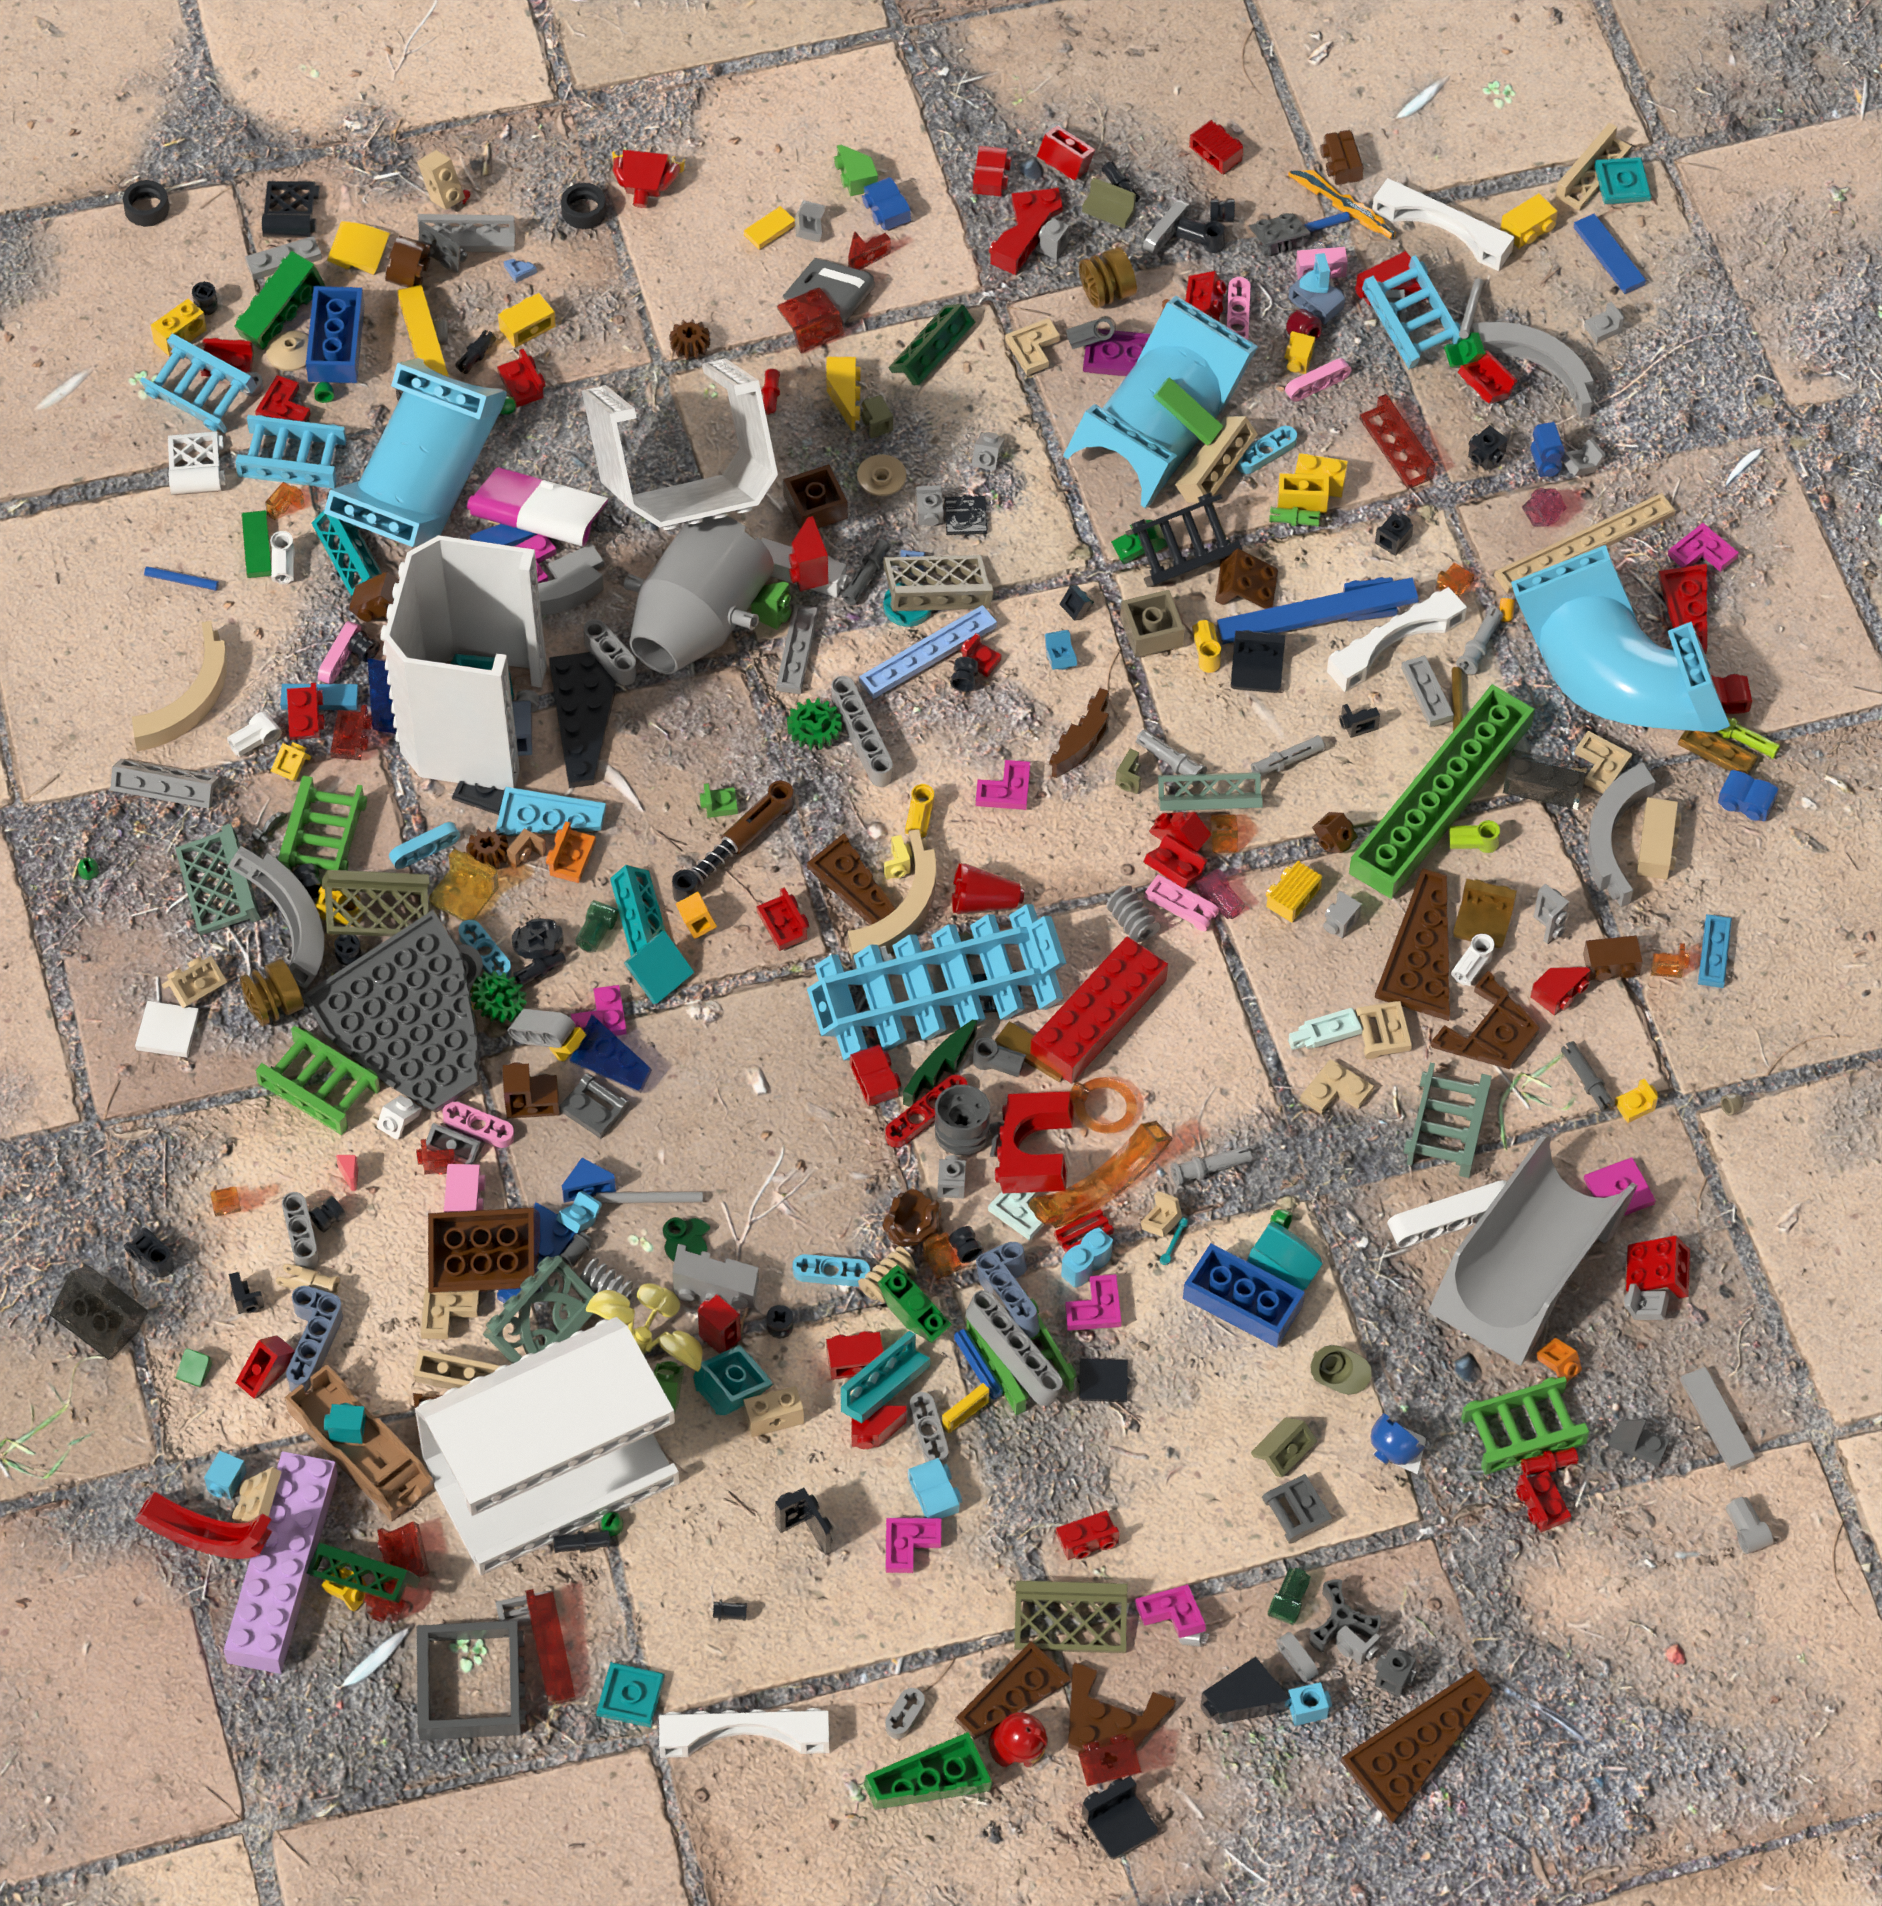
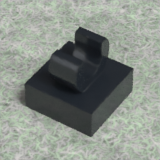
[1059,585,1094,621]

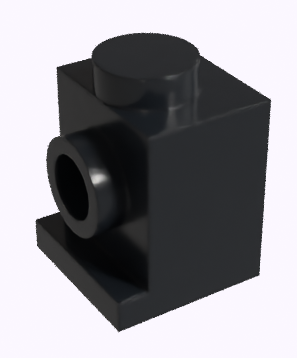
[1375,513,1413,555]

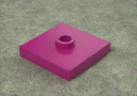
[1584,1157,1656,1216]

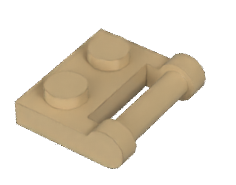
[1354,1001,1412,1059]

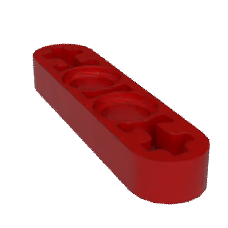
[885,1075,968,1148]

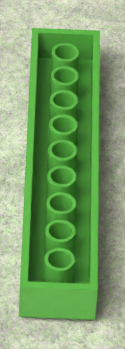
[1349,684,1534,900]

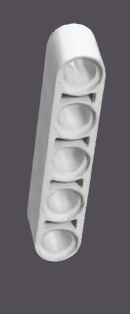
[1387,1180,1507,1248]

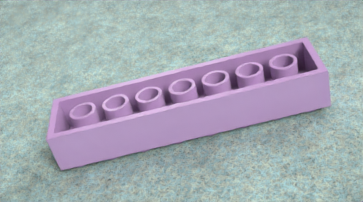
[224,1451,338,1674]

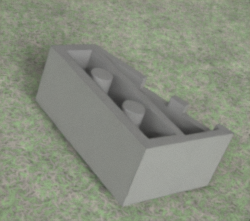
[672,1244,759,1309]

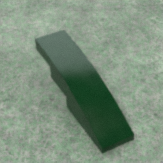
[903,1019,977,1107]

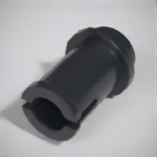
[713,1599,747,1621]

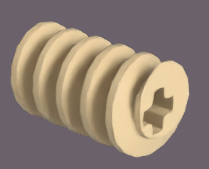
[858,1246,917,1303]

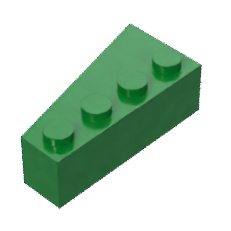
[234,251,326,350]
[864,1732,992,1810]

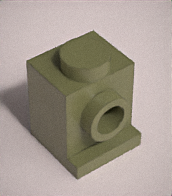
[861,395,893,439]

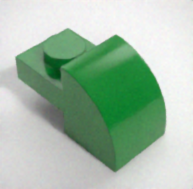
[1111,520,1168,564]

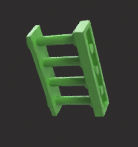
[278,776,367,871]
[255,1025,380,1135]
[967,1291,1076,1415]
[1461,1376,1589,1475]

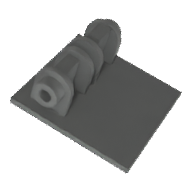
[1248,213,1310,256]
[419,221,468,273]

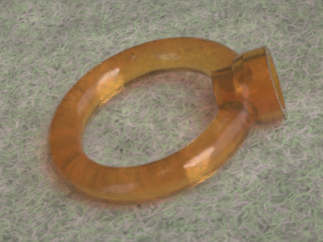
[1070,1077,1137,1134]

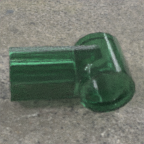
[575,900,619,953]
[1267,1567,1311,1626]

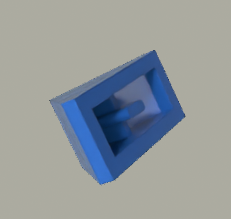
[562,1158,616,1203]

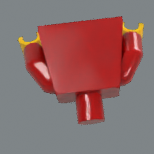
[612,149,685,208]

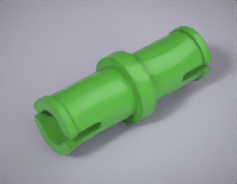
[1269,506,1320,527]

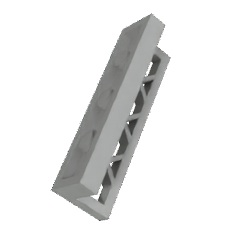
[417,214,516,252]
[110,758,220,809]

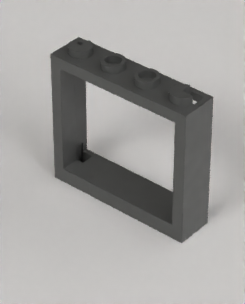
[417,1620,526,1740]

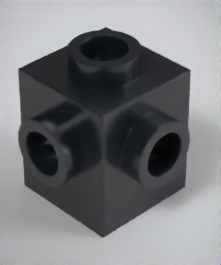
[1468,425,1508,470]

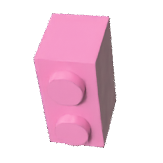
[444,1164,486,1212]

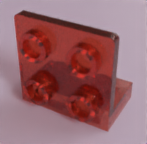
[777,287,844,353]

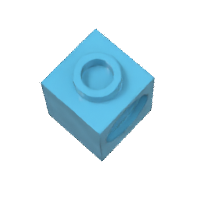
[204,1450,247,1500]
[1288,1682,1332,1726]

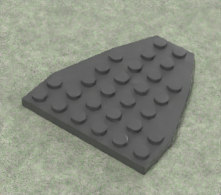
[302,910,480,1113]

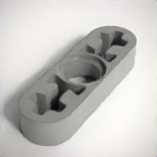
[1143,199,1191,255]
[910,1392,949,1465]

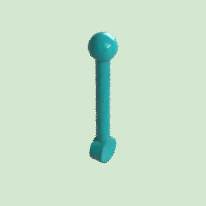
[1160,1217,1188,1265]

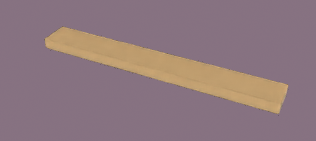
[1494,493,1676,594]

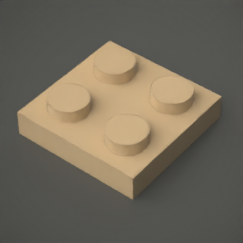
[232,1467,282,1523]

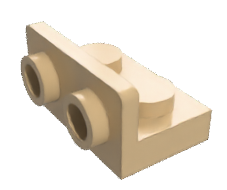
[162,955,227,1008]

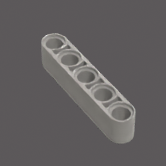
[831,676,893,787]
[966,1290,1063,1406]

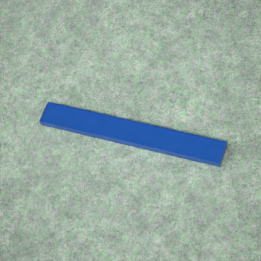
[1217,577,1419,645]

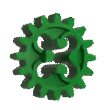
[469,971,527,1023]

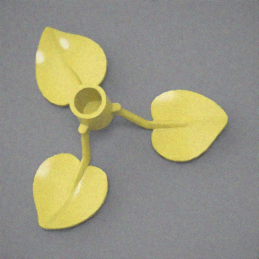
[586,1283,702,1372]

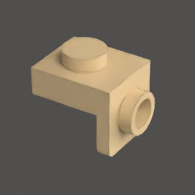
[1141,1191,1182,1237]

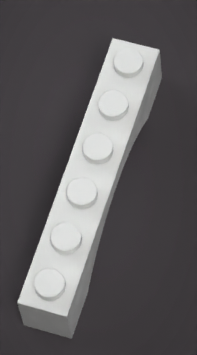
[1372,178,1514,271]
[1327,587,1467,692]
[659,1708,829,1758]

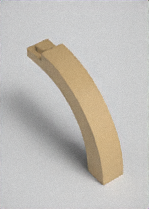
[132,621,227,751]
[848,829,936,960]

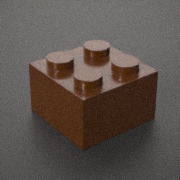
[783,464,848,529]

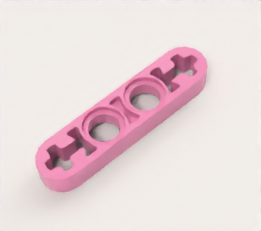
[1227,277,1250,340]

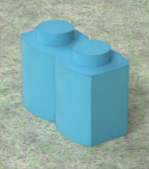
[1061,1228,1113,1288]
[908,1458,962,1519]

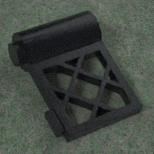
[262,181,320,238]

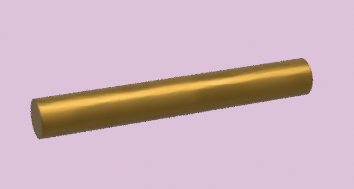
[1452,667,1463,731]

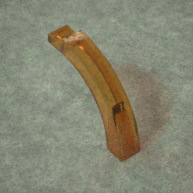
[1028,1121,1173,1228]

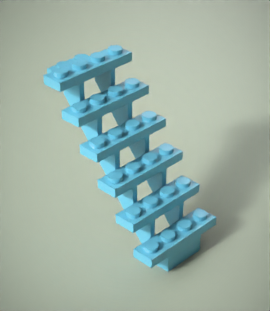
[807,904,1067,1061]

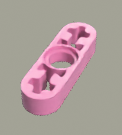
[1285,358,1351,402]
[318,621,361,684]
[442,1102,514,1148]

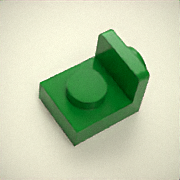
[1444,332,1485,368]

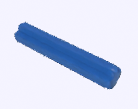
[954,1329,1003,1399]

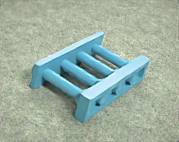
[1362,255,1462,369]
[140,333,257,433]
[235,415,347,489]

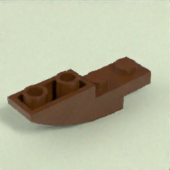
[1049,688,1109,778]

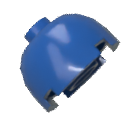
[1370,1413,1425,1465]

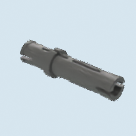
[842,539,891,605]
[1561,1041,1615,1112]

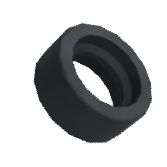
[122,180,170,227]
[561,183,607,229]

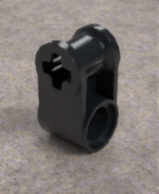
[124,1227,174,1278]

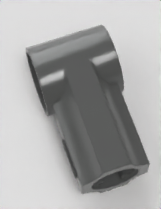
[1066,316,1116,350]
[972,1037,1026,1077]

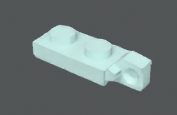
[1288,1008,1363,1050]

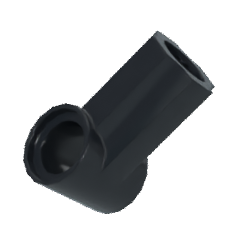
[1177,217,1225,253]

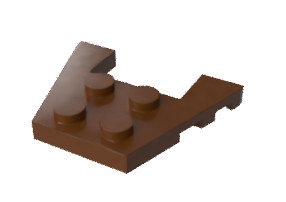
[1431,971,1540,1070]
[1068,1662,1176,1768]

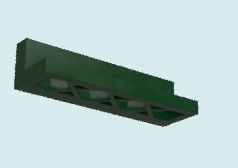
[888,304,976,386]
[306,1543,421,1604]

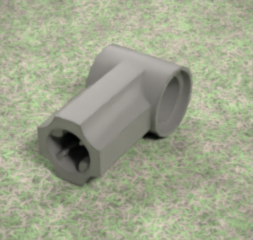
[1725,1497,1773,1554]

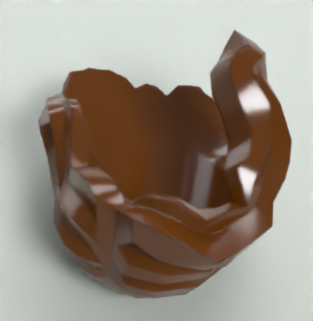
[882,1188,941,1247]

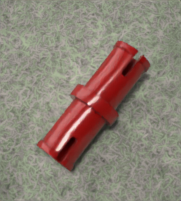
[1521,1447,1578,1476]

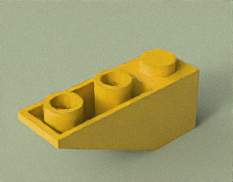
[826,357,861,431]

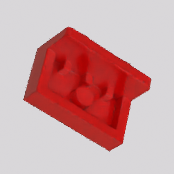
[1458,350,1517,404]
[756,887,810,951]

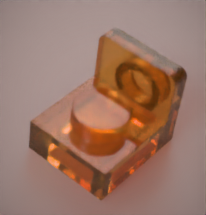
[265,482,305,520]
[1436,562,1474,598]
[1210,815,1238,853]
[1650,943,1690,978]
[923,1232,961,1280]

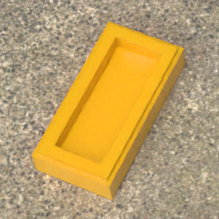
[744,206,795,250]
[942,1383,989,1433]

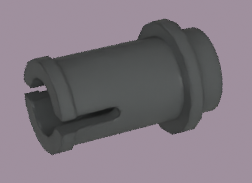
[560,1232,593,1266]

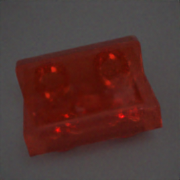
[330,705,372,760]
[377,1521,430,1583]

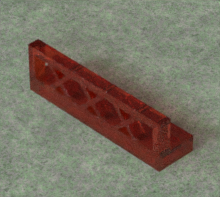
[1359,394,1435,489]
[525,1589,576,1706]

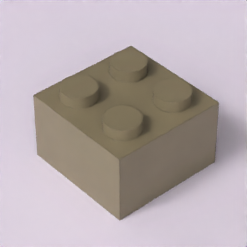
[1120,590,1184,658]

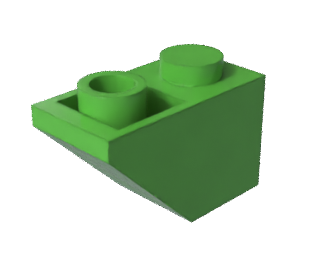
[834,145,878,197]
[751,581,792,630]
[653,1361,684,1414]

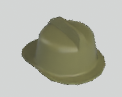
[1310,1345,1372,1395]

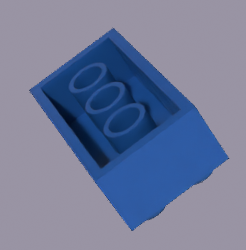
[306,286,365,383]
[1183,1243,1305,1348]

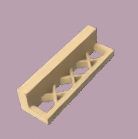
[1556,123,1631,211]

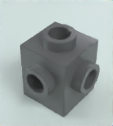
[1375,1647,1418,1698]

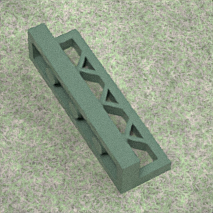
[1158,772,1263,811]

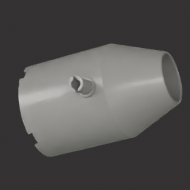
[624,516,774,674]

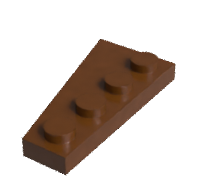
[807,833,895,925]
[954,1641,1072,1740]

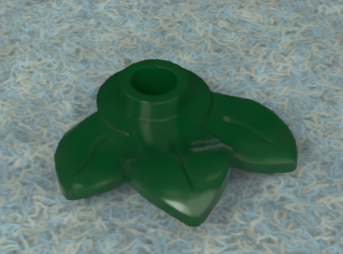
[662,1217,710,1262]

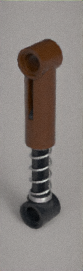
[672,780,794,902]

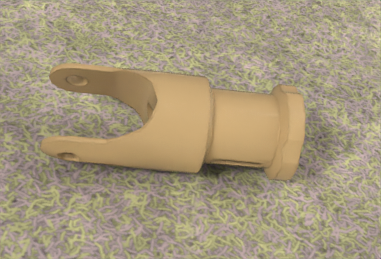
[276,1264,340,1295]

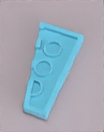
[496,787,606,836]

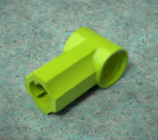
[1449,820,1500,853]

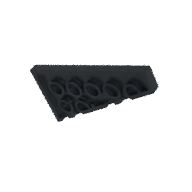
[549,652,617,788]

